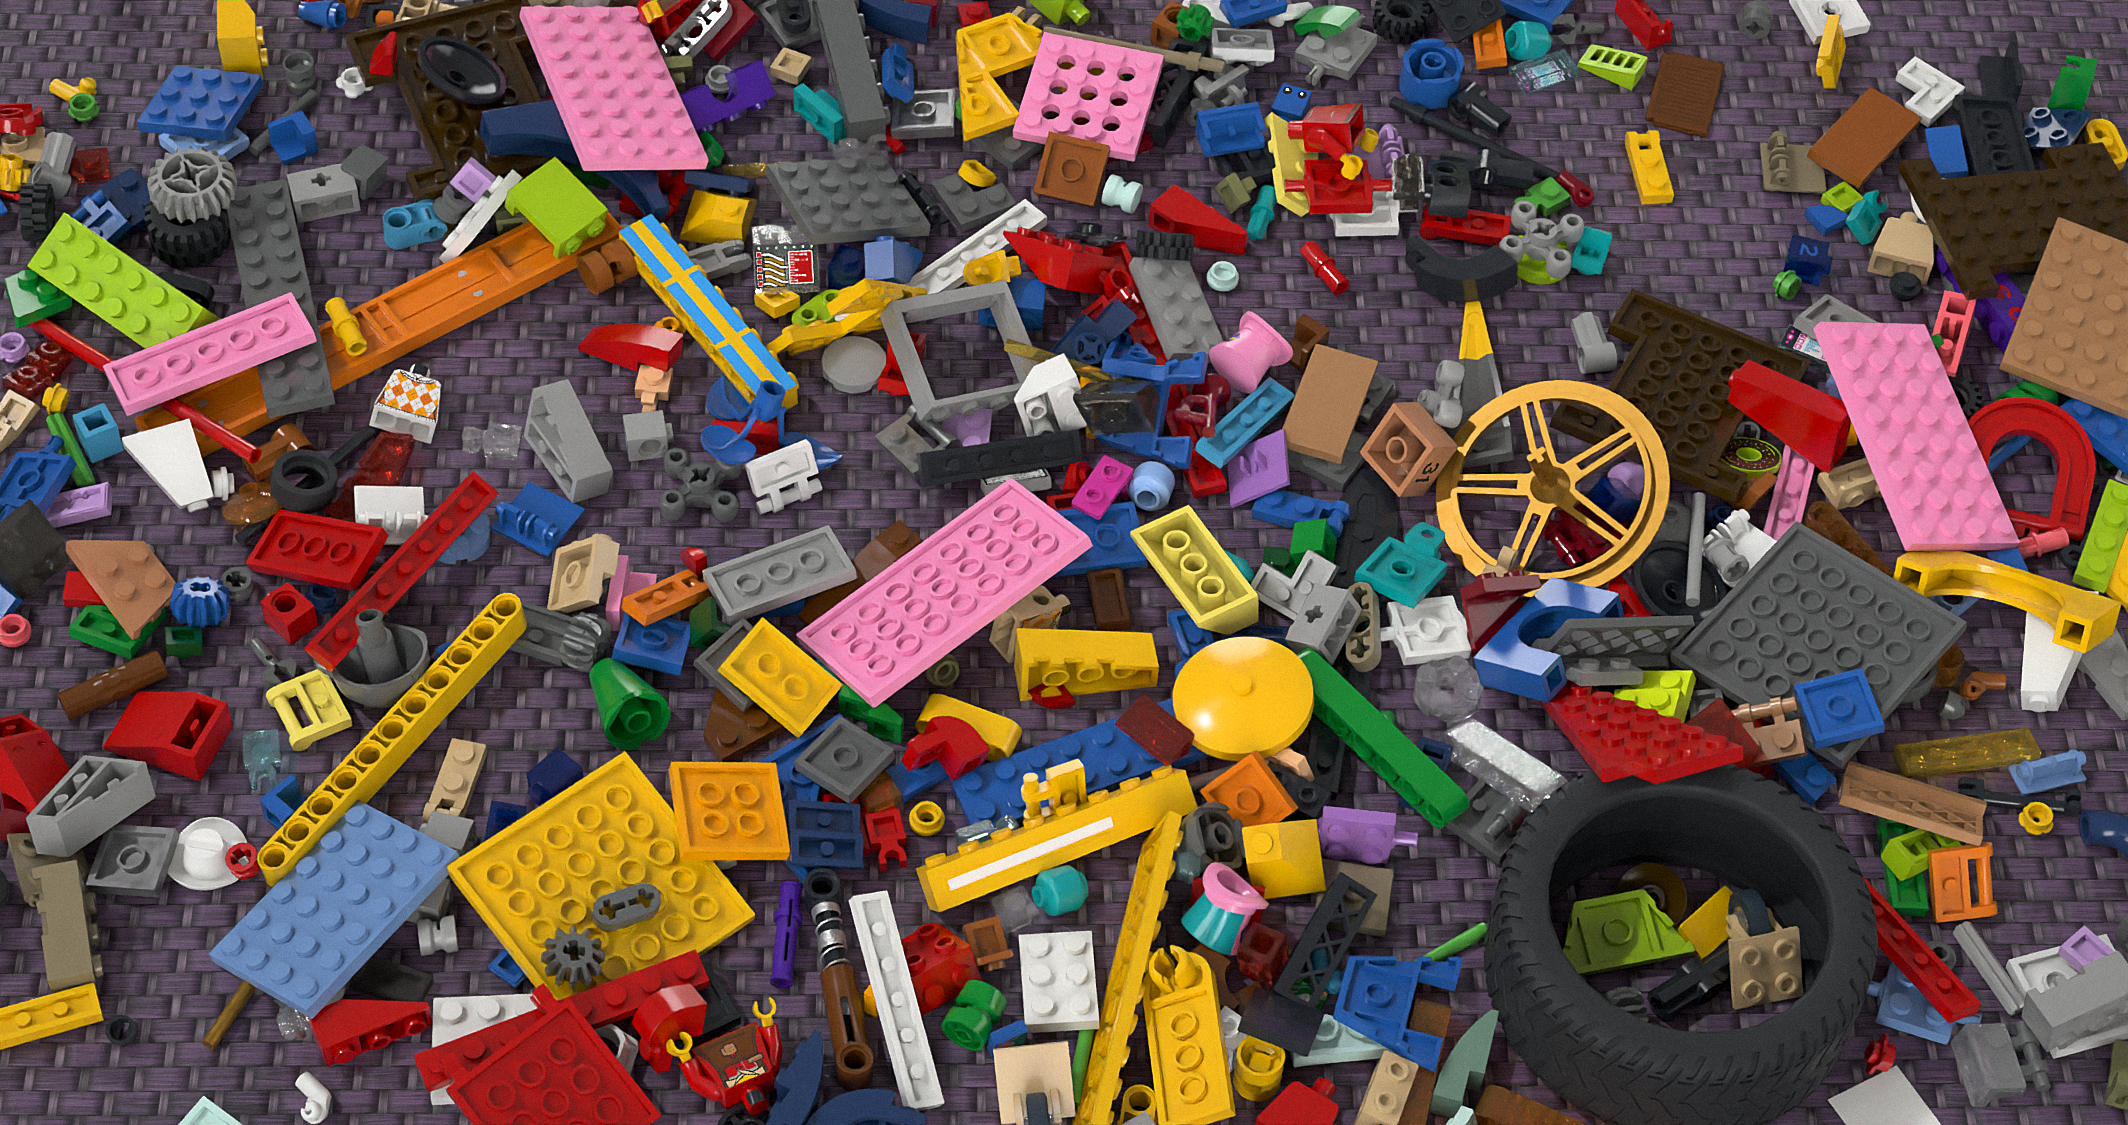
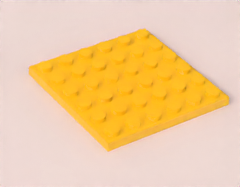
[446,751,755,1001]

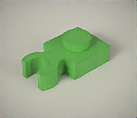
[1513,177,1571,217]

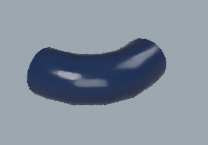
[2079,810,2128,860]

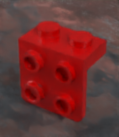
[901,922,982,1017]

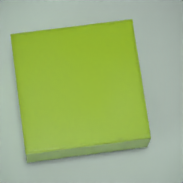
[1820,181,1863,215]

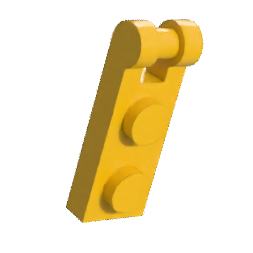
[1625,130,1674,205]

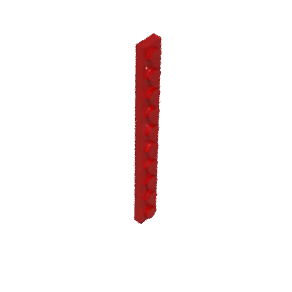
[1102,241,1227,499]

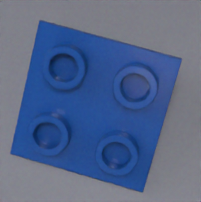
[491,482,585,557]

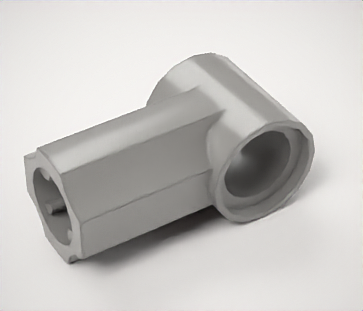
[28,132,77,200]
[1571,312,1617,374]

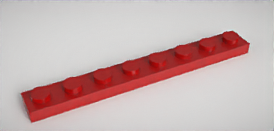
[304,471,499,672]
[414,949,710,1093]

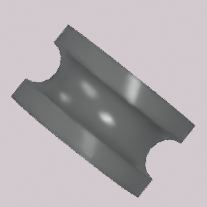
[220,567,254,602]

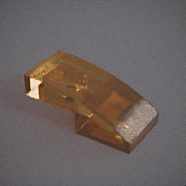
[858,769,902,814]

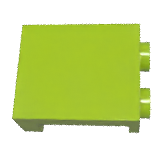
[504,157,608,259]

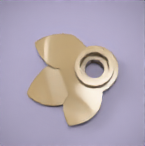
[0,127,46,164]

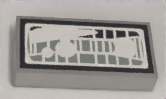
[979,468,1052,496]

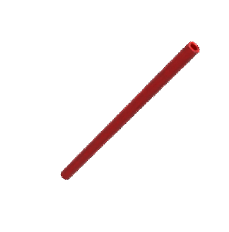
[27,318,262,464]

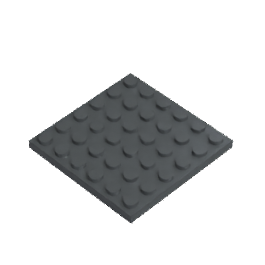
[1671,521,1967,768]

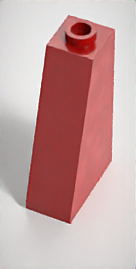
[1728,360,1851,474]

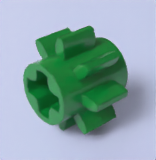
[1175,4,1215,42]

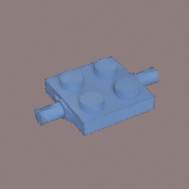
[1867,961,1982,1045]

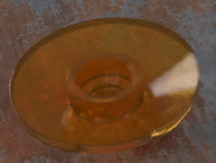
[221,481,283,525]

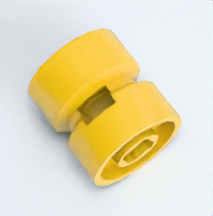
[1233,1036,1285,1102]

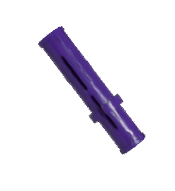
[770,881,803,988]

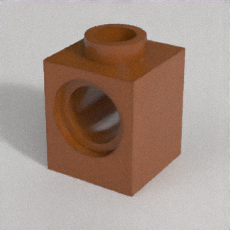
[1151,0,1188,52]

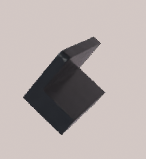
[1978,41,2023,104]

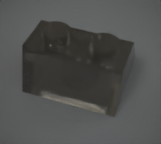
[1073,379,1161,434]
[0,499,70,600]

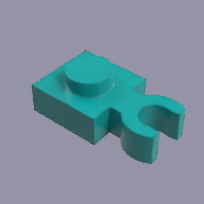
[1845,190,1888,245]

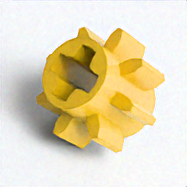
[0,153,31,191]

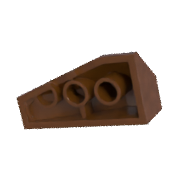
[798,520,923,626]

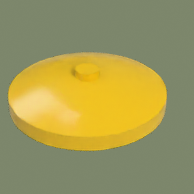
[1173,637,1314,761]

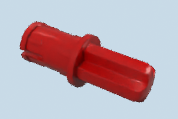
[1300,241,1350,295]

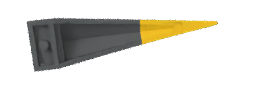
[1446,301,1515,469]

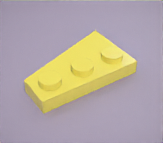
[1264,112,1319,217]

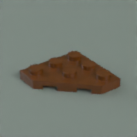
[703,687,789,762]

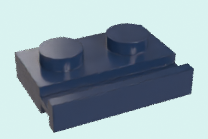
[684,169,756,197]

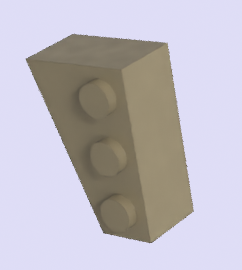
[31,860,104,994]

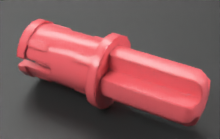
[2015,527,2070,559]

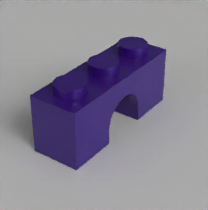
[679,60,776,135]

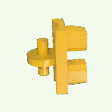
[963,250,1021,286]

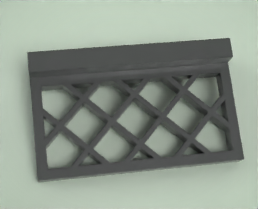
[1531,615,1695,671]

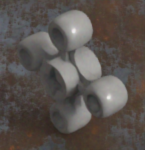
[1499,200,1584,279]
[1417,360,1465,428]

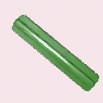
[46,412,96,489]

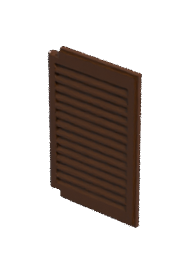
[1645,52,1726,138]

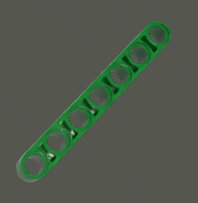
[1296,647,1470,829]

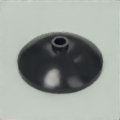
[416,36,506,105]
[1631,541,1727,631]

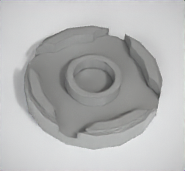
[822,336,886,393]

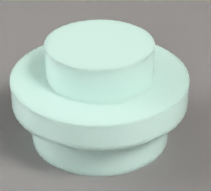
[1207,261,1239,291]

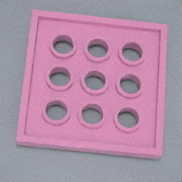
[1013,32,1164,162]

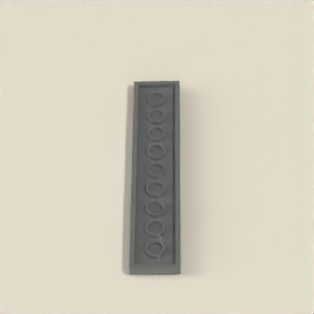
[227,179,335,418]

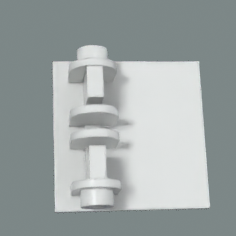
[354,486,428,545]
[1702,509,1777,588]

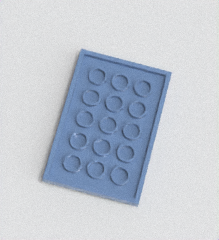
[208,800,460,1019]

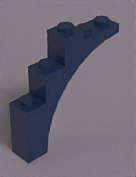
[480,99,670,223]

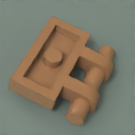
[1726,696,1808,769]

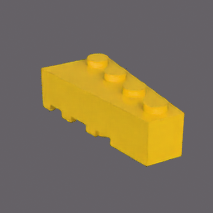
[1014,628,1159,701]

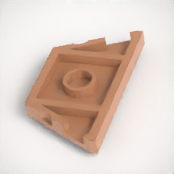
[65,540,176,641]

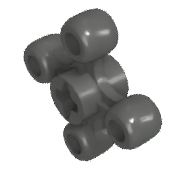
[659,448,742,523]

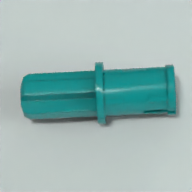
[1246,185,1277,241]

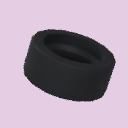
[270,450,338,513]

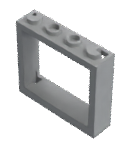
[880,280,1039,422]

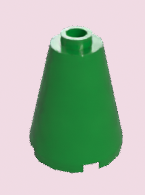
[589,658,671,750]

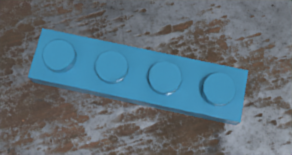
[1194,377,1295,469]

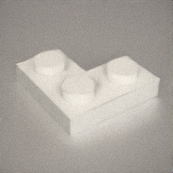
[1895,56,1965,127]

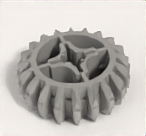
[147,145,237,224]

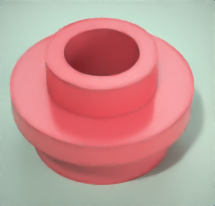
[0,614,32,647]

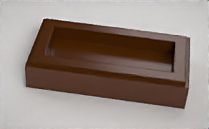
[1086,568,1131,631]

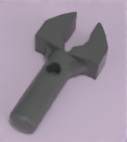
[1551,13,1604,45]
[250,637,298,689]

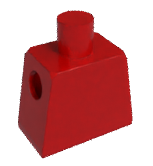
[1255,1077,1340,1125]

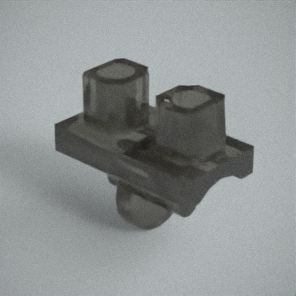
[1391,154,1425,210]

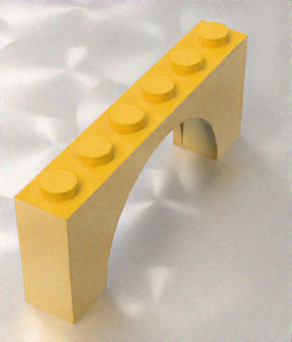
[1893,551,2122,653]

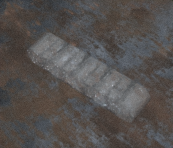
[1440,718,1568,813]

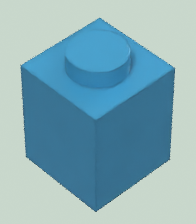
[72,403,124,463]

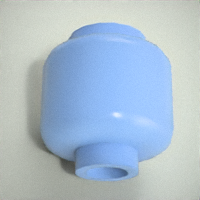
[1128,461,1175,511]

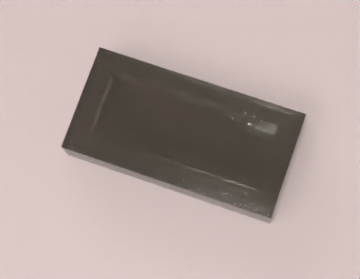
[349,955,434,1002]

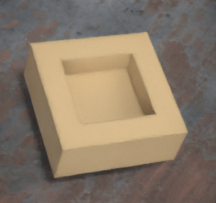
[770,47,811,85]

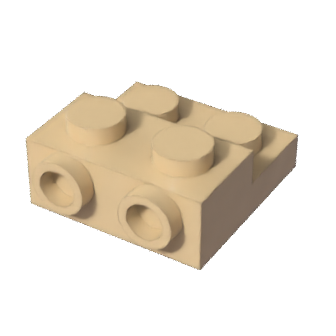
[547,534,620,615]

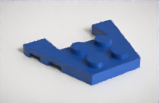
[1096,352,1208,469]
[1333,956,1463,1072]

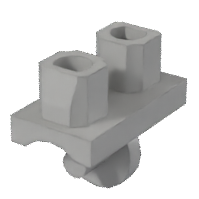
[1193,64,1249,108]

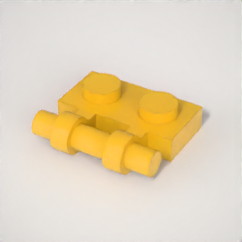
[1021,759,1087,820]

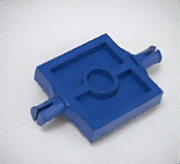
[0,435,77,530]

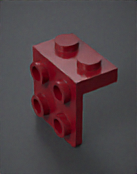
[1460,570,1541,654]

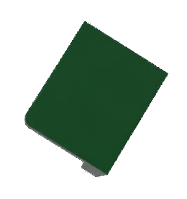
[689,596,733,651]

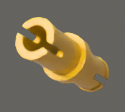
[325,297,367,356]

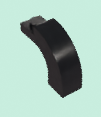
[1405,235,1517,302]

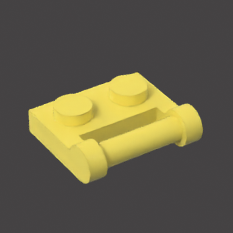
[266,669,352,751]

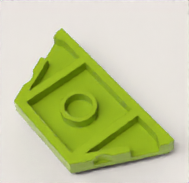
[1562,889,1695,977]

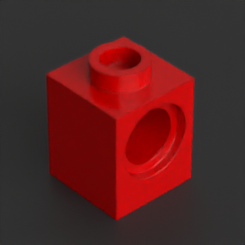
[260,582,318,646]

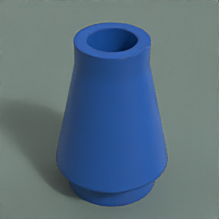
[298,0,347,30]

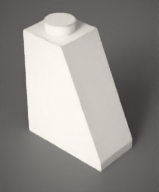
[122,419,214,512]

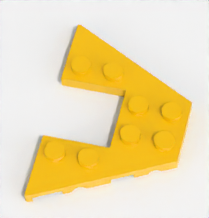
[955,12,1124,141]
[765,278,928,356]

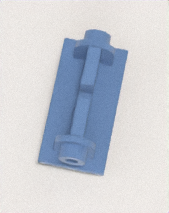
[2008,749,2087,796]

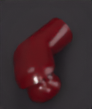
[1555,169,1594,208]

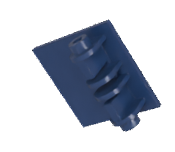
[2023,107,2092,150]

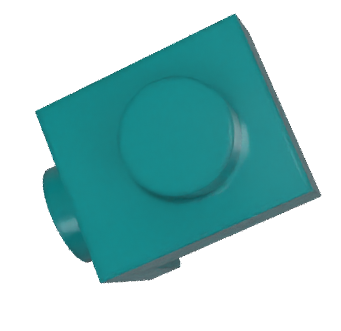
[1571,226,1613,275]

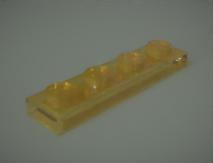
[1894,728,2041,778]

